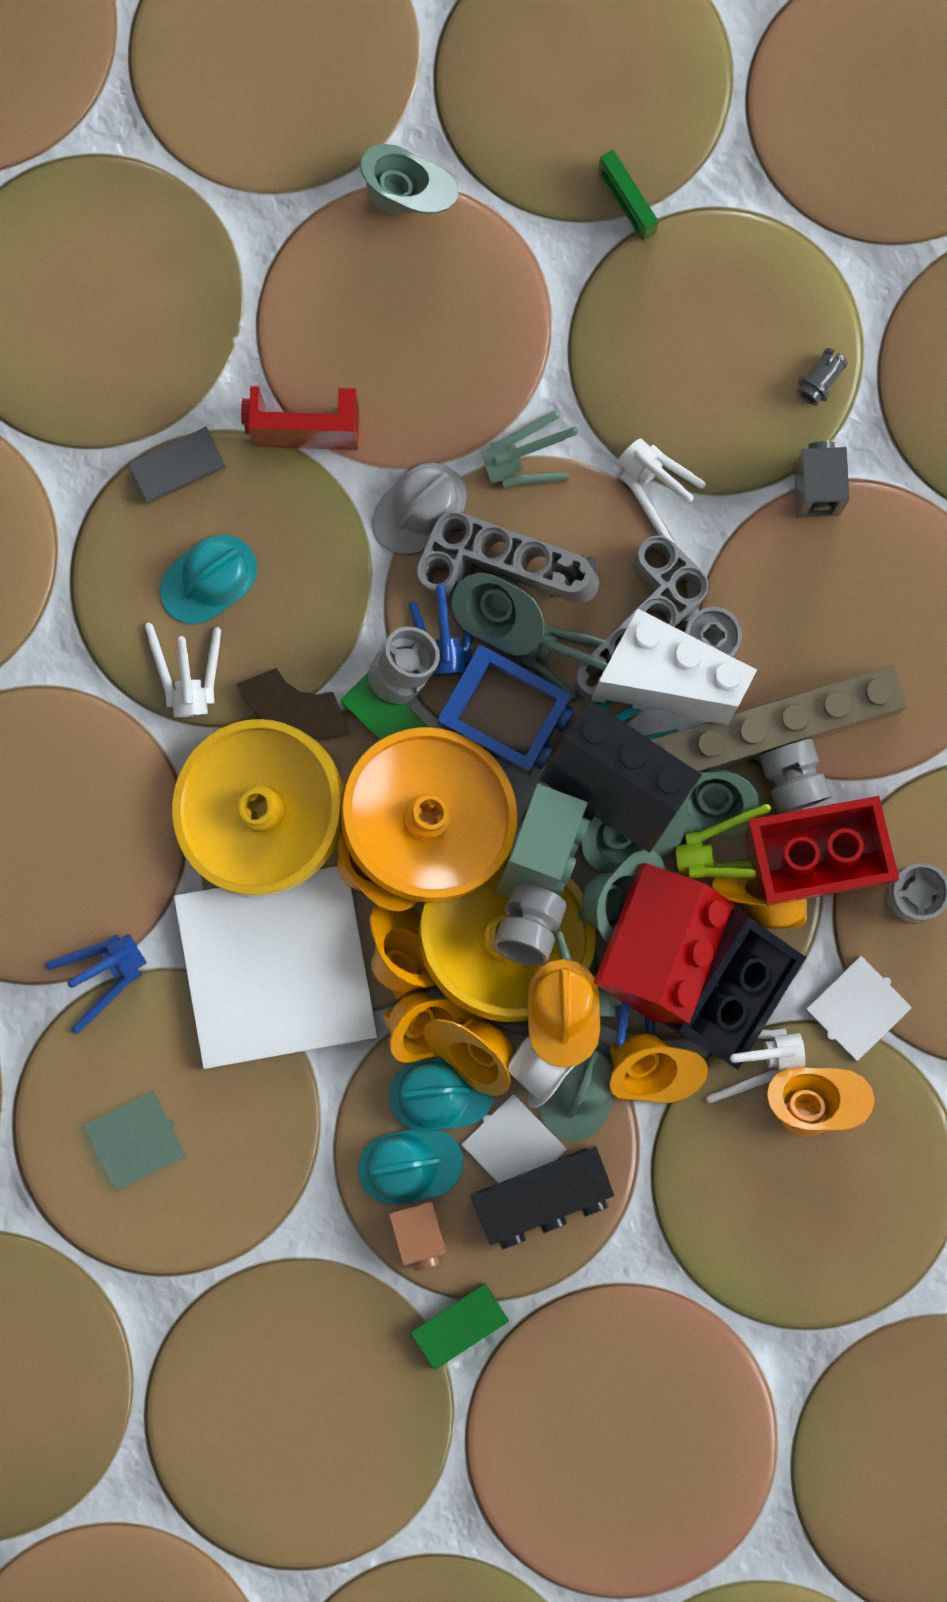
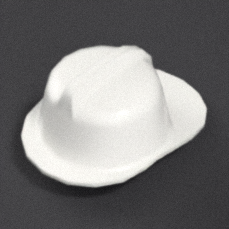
[507,1035,576,1108]

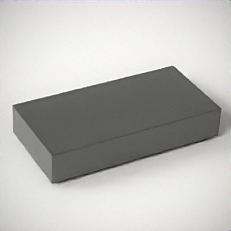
[128,426,226,504]

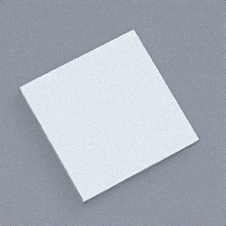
[174,866,378,1069]

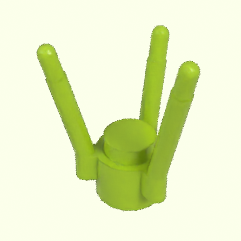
[676,804,771,879]

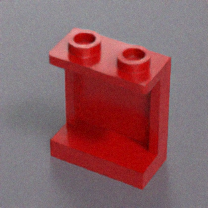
[241,386,360,450]

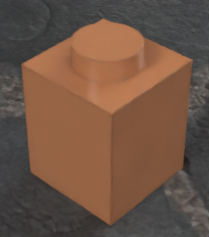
[389,1200,447,1271]

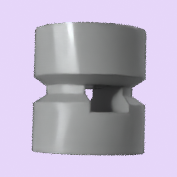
[684,606,743,658]
[368,626,440,704]
[758,739,832,814]
[885,863,947,924]
[493,884,567,966]

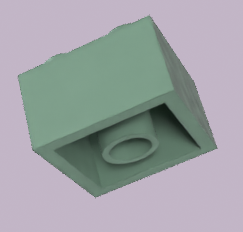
[495,783,590,897]

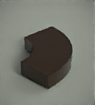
[236,668,350,740]

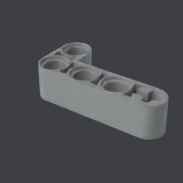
[417,511,600,603]
[574,535,709,703]

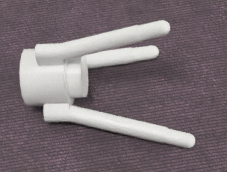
[617,438,706,543]
[145,623,221,718]
[706,1028,805,1103]

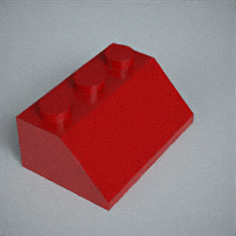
[745,796,899,906]
[593,863,734,1024]

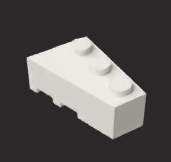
[591,609,757,725]

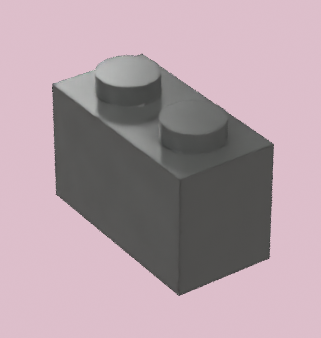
[794,441,850,518]

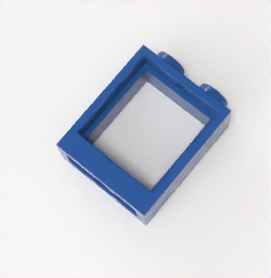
[437,644,575,776]

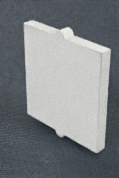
[806,956,912,1061]
[461,1094,567,1183]

